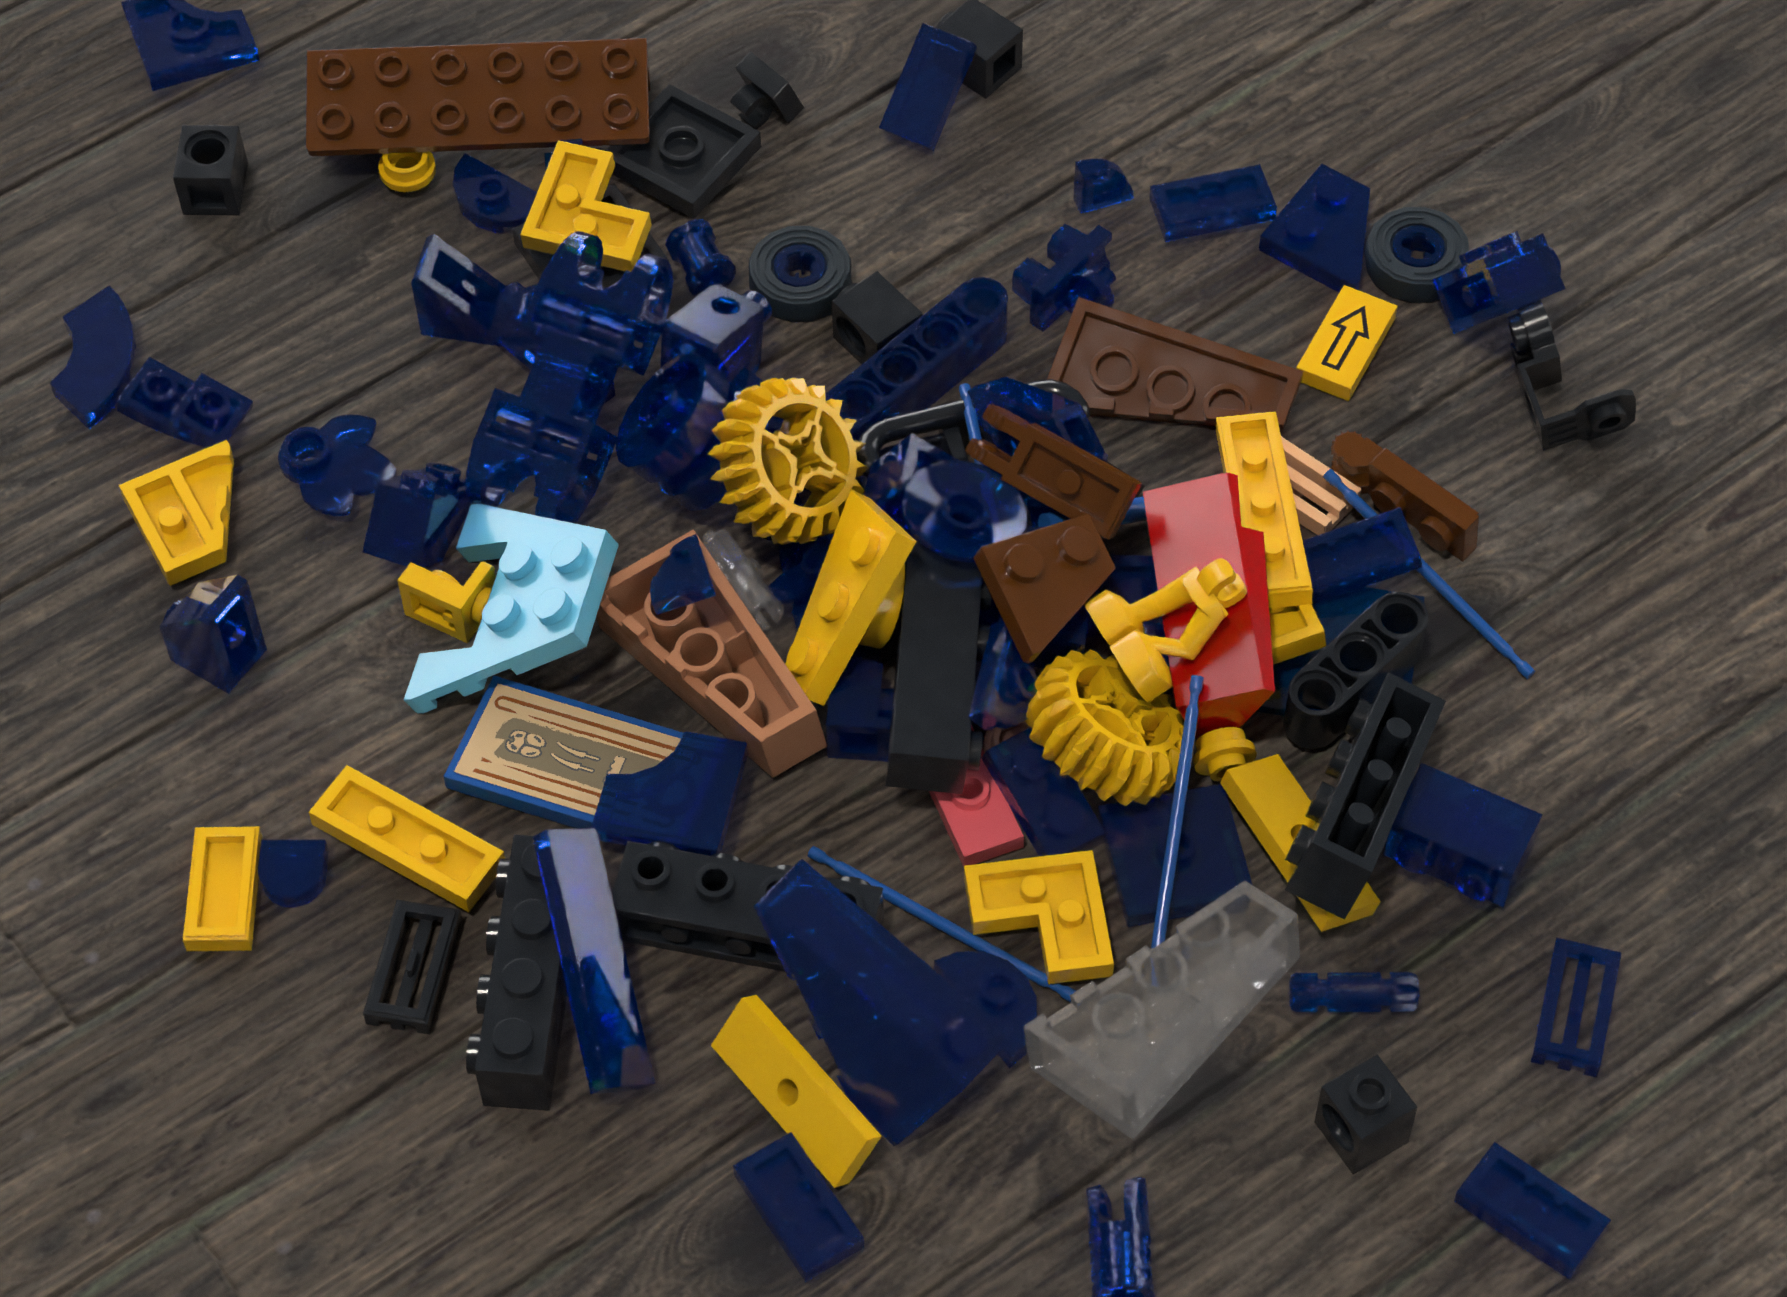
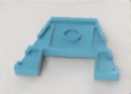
[404,504,619,714]

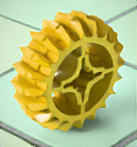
[708,378,868,545]
[1023,649,1184,806]

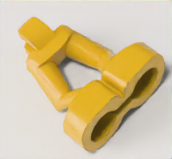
[1084,558,1247,703]

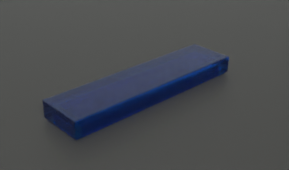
[532,828,655,1094]

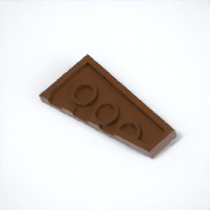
[1038,297,1303,432]

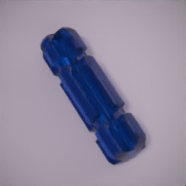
[1288,972,1420,1012]

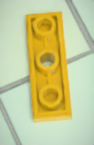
[1220,754,1381,932]
[711,994,882,1188]

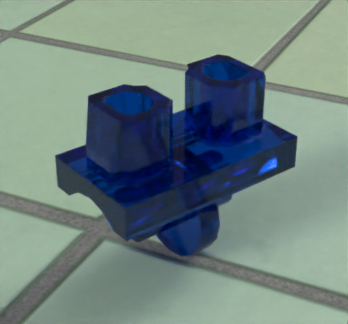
[1012,223,1116,332]

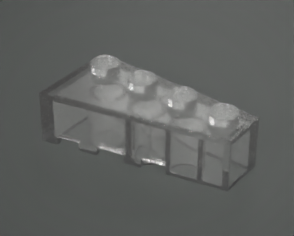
[1023,881,1300,1140]

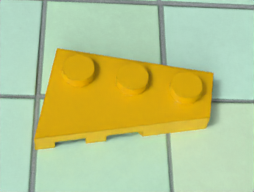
[785,489,916,706]

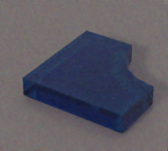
[121,0,260,91]
[591,731,748,856]

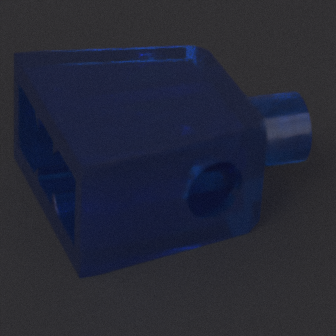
[658,285,772,431]

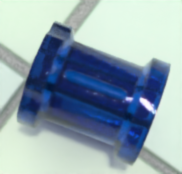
[665,219,736,297]

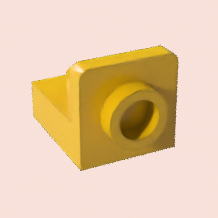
[397,561,496,643]

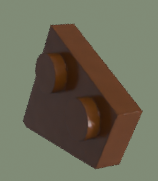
[973,514,1116,664]

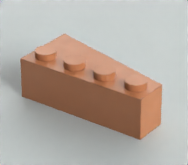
[596,529,827,778]

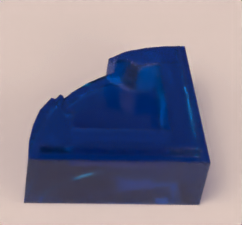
[1073,159,1134,213]
[650,534,716,615]

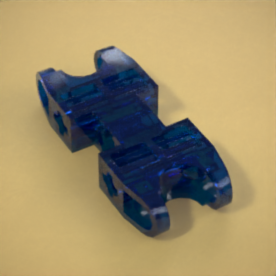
[465,231,673,524]

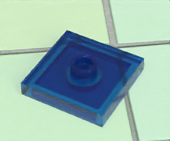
[1098,784,1255,927]

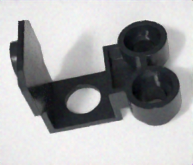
[1507,300,1636,451]

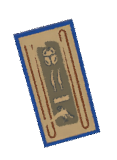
[443,676,728,851]

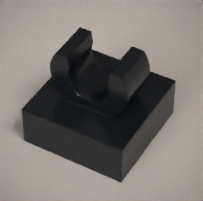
[730,51,804,130]

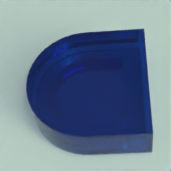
[258,840,329,907]

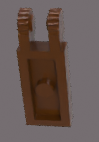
[965,404,1142,539]
[1331,430,1479,562]

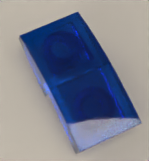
[117,357,253,448]

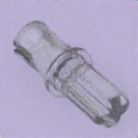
[703,529,784,631]

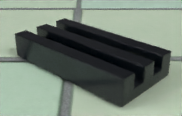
[363,899,463,1035]

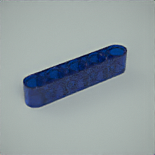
[804,277,1008,491]

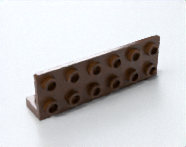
[306,38,651,156]

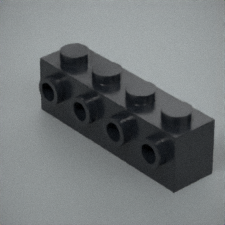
[885,540,992,794]
[1285,672,1446,920]
[466,835,585,1111]
[608,841,884,987]

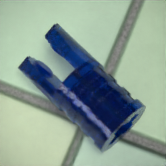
[1086,1176,1155,1297]

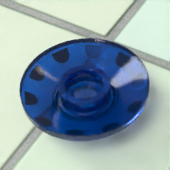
[902,461,1027,563]

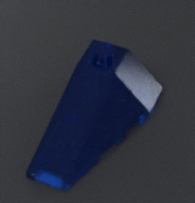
[754,859,1008,1146]

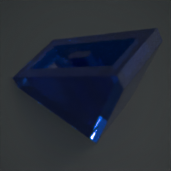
[411,233,522,347]

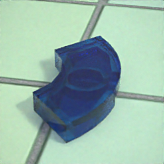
[50,285,136,429]

